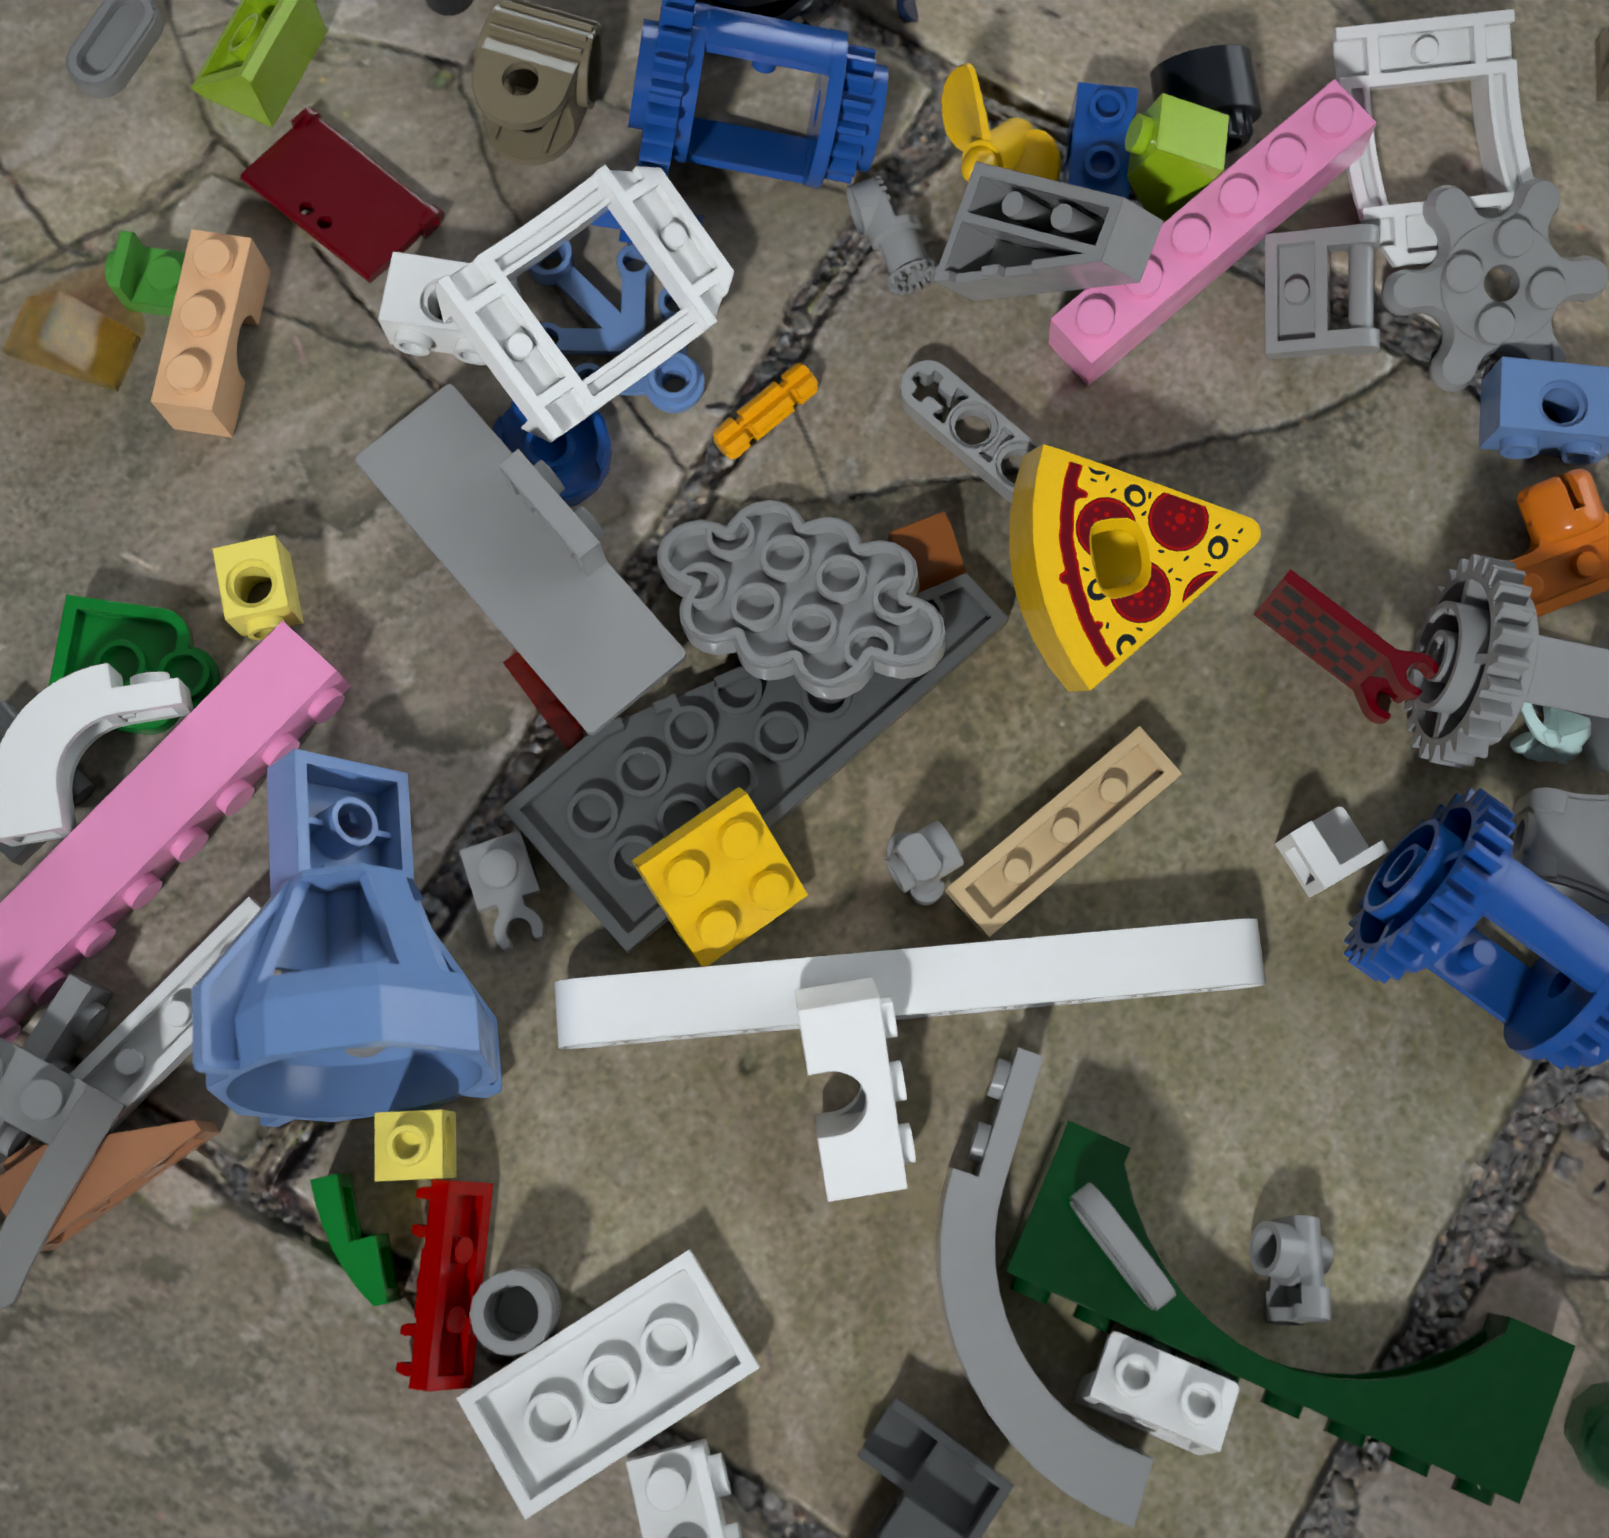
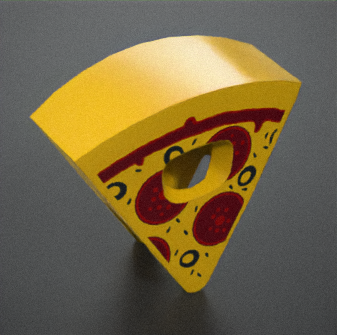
[1009,444,1261,692]

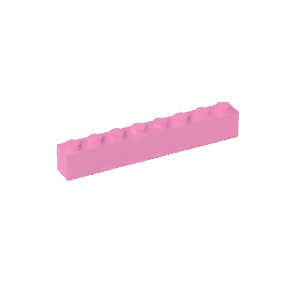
[0,621,351,1043]

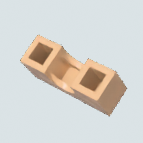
[150,229,271,438]

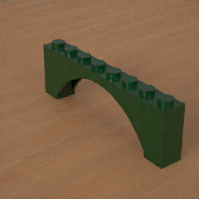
[1000,1120,1576,1506]

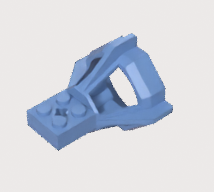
[192,749,502,1127]

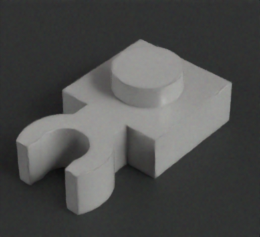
[459,830,546,952]

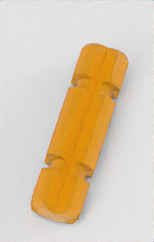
[712,363,818,460]

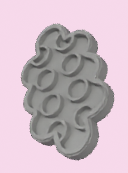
[657,500,947,700]

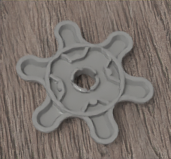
[1381,178,1609,392]

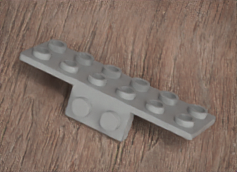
[355,384,686,735]

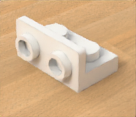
[1073,1332,1239,1455]
[626,1438,742,1538]

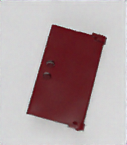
[240,106,445,283]

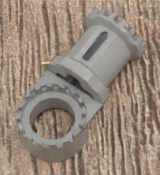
[846,175,938,296]

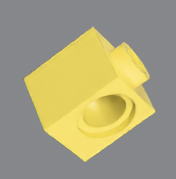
[212,535,303,640]
[375,1109,457,1181]

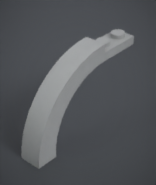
[936,1048,1154,1528]

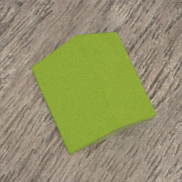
[190,0,328,128]

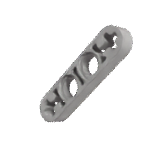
[899,360,1039,504]

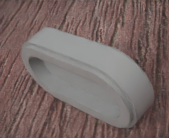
[66,0,163,98]
[1069,1182,1176,1311]

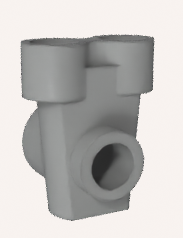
[884,820,964,906]
[1249,1215,1333,1326]

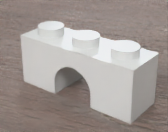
[794,977,916,1202]

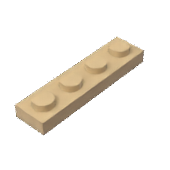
[945,726,1182,940]

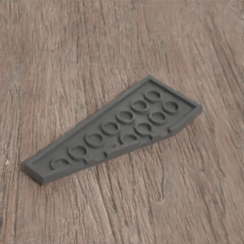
[502,573,1009,954]

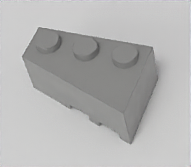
[933,162,1163,301]

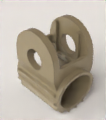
[471,0,604,166]

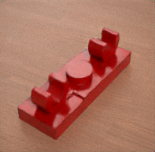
[396,1179,493,1392]

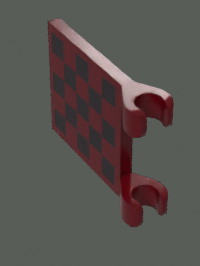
[1253,569,1439,724]

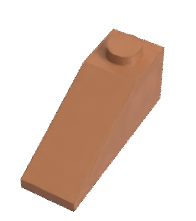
[0,1120,220,1252]

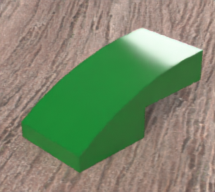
[310,1174,401,1307]

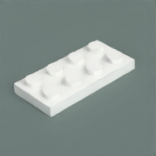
[456,1249,760,1520]

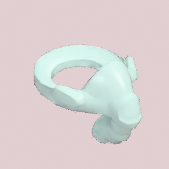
[1510,702,1591,764]

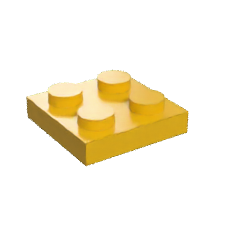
[631,787,808,967]

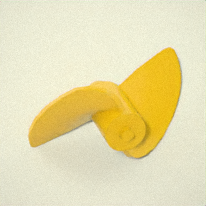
[941,63,1061,182]

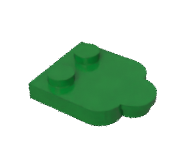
[48,594,220,735]

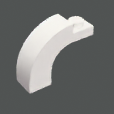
[0,663,193,847]

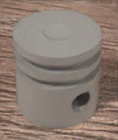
[470,1267,562,1356]

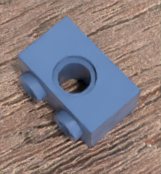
[1479,357,1609,465]

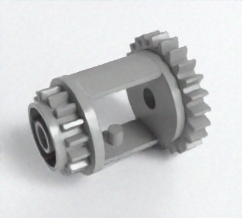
[1404,554,1609,773]

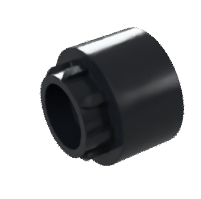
[1150,44,1262,155]

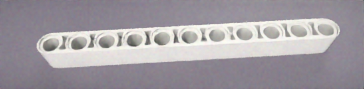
[554,919,1266,1049]

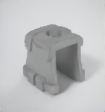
[1512,787,1609,916]

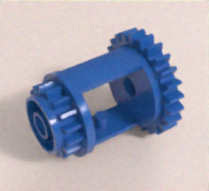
[628,0,888,189]
[1344,788,1609,1070]

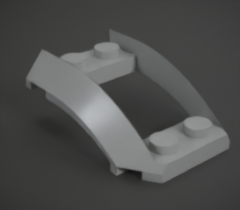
[0,1037,127,1310]

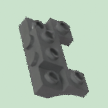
[857,1395,1014,1538]

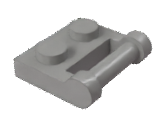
[1265,224,1380,360]

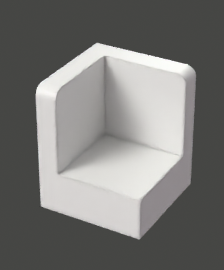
[1275,806,1389,898]

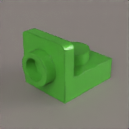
[105,230,186,317]

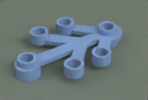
[528,241,705,413]

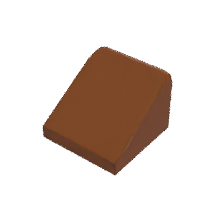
[887,511,966,593]

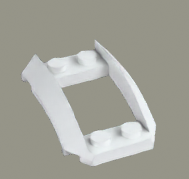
[1332,9,1534,268]
[435,165,734,443]

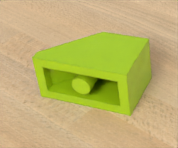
[1125,93,1229,224]

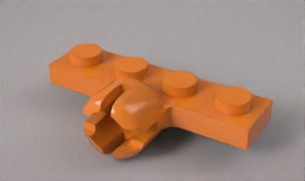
[1508,469,1609,617]

